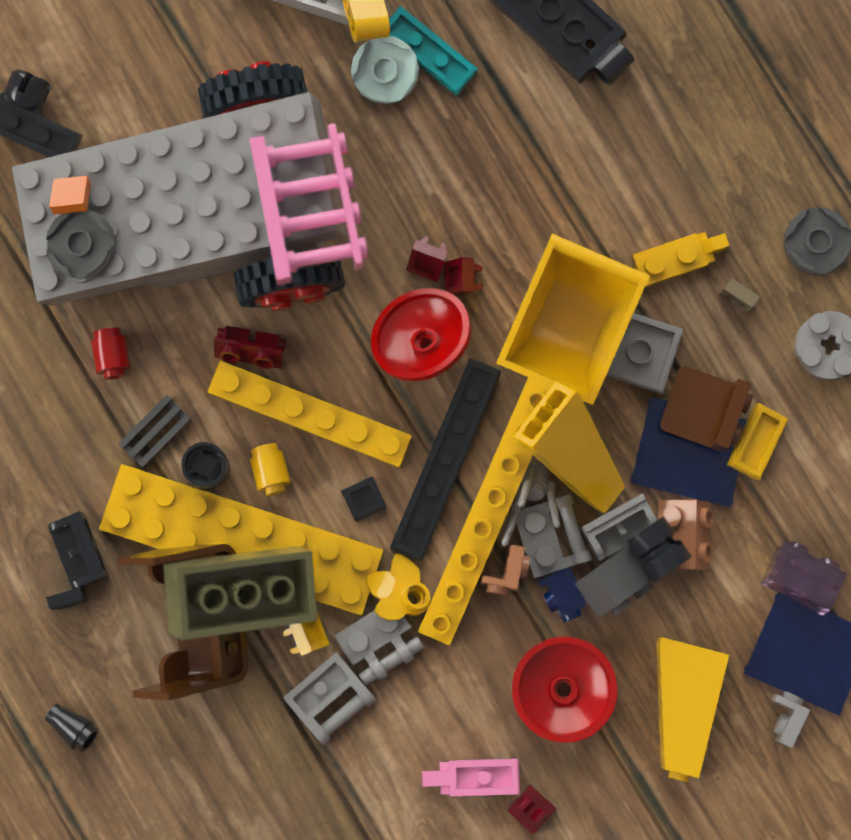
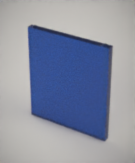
[630,397,747,507]
[743,591,851,715]

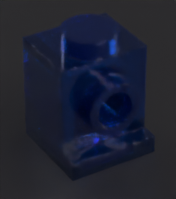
[536,567,587,623]

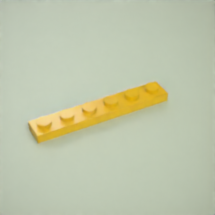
[207,361,412,468]

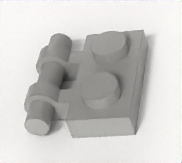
[334,610,424,686]

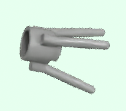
[502,464,560,546]

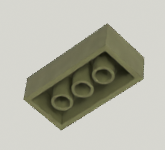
[163,546,317,640]

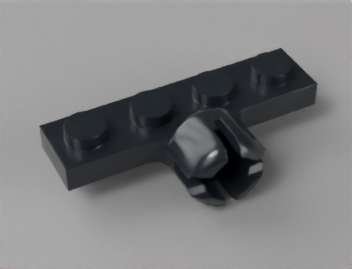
[0,69,83,157]

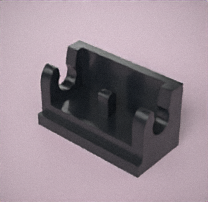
[48,511,109,589]

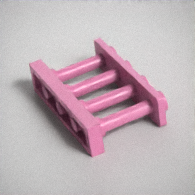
[250,124,368,285]

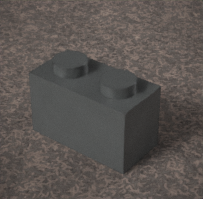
[575,545,653,618]

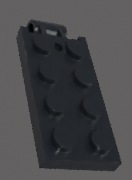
[490,0,634,85]

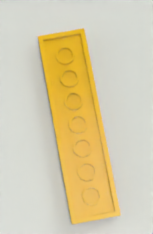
[99,464,384,616]

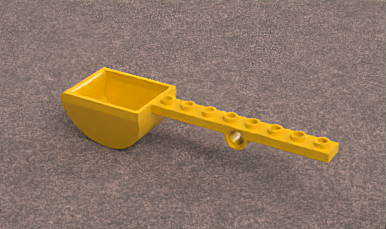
[418,234,650,646]

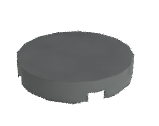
[783,207,851,276]
[46,209,116,279]

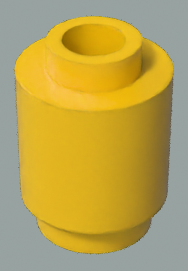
[249,443,291,497]

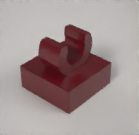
[406,236,448,282]
[444,257,483,297]
[507,784,556,834]

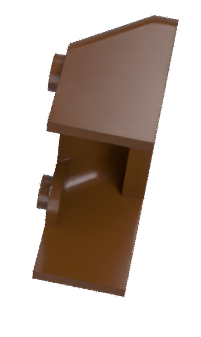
[118,544,248,701]

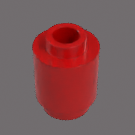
[91,327,130,380]

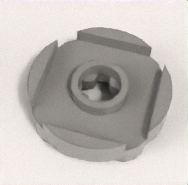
[794,311,851,381]

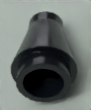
[45,704,99,752]

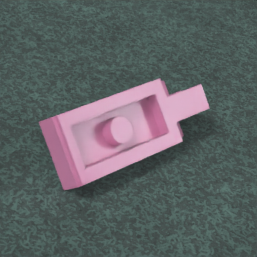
[422,758,520,796]

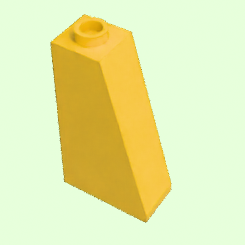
[513,381,625,514]
[656,637,729,782]

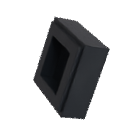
[341,476,387,522]
[46,587,88,611]

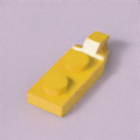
[632,232,730,288]

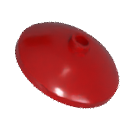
[371,288,471,382]
[512,637,617,743]

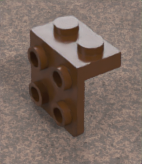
[659,366,753,453]

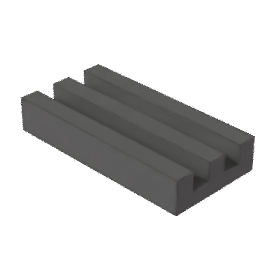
[118,395,192,468]

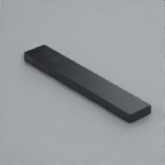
[390,358,501,561]

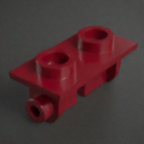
[214,325,286,369]

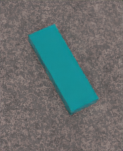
[389,6,478,97]

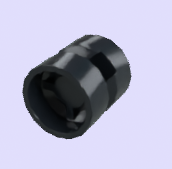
[181,442,231,491]
[626,516,692,582]

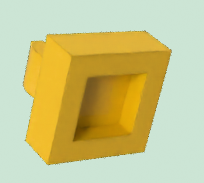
[283,613,330,656]

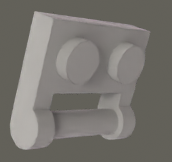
[516,494,593,579]
[283,652,377,746]

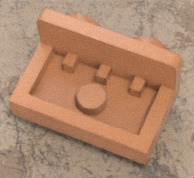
[658,500,714,571]
[480,545,530,596]

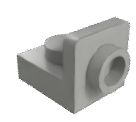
[771,691,810,748]

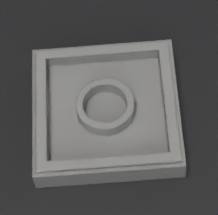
[606,313,683,395]

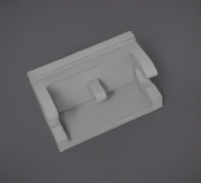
[580,493,657,562]

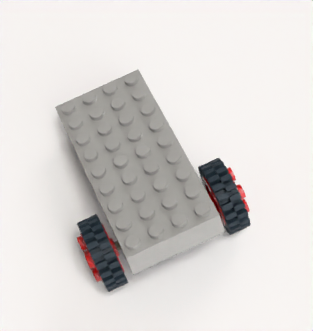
[12,61,347,312]

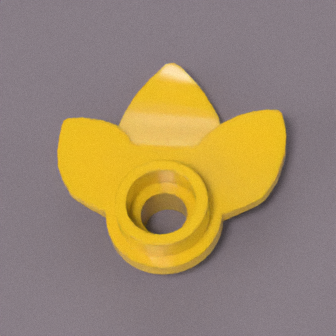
[366,553,430,621]

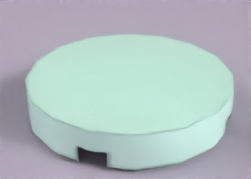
[351,36,420,104]

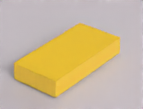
[727,403,788,480]

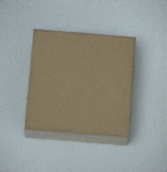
[719,278,760,313]

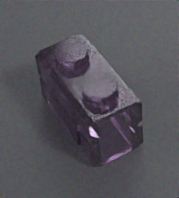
[761,541,847,615]

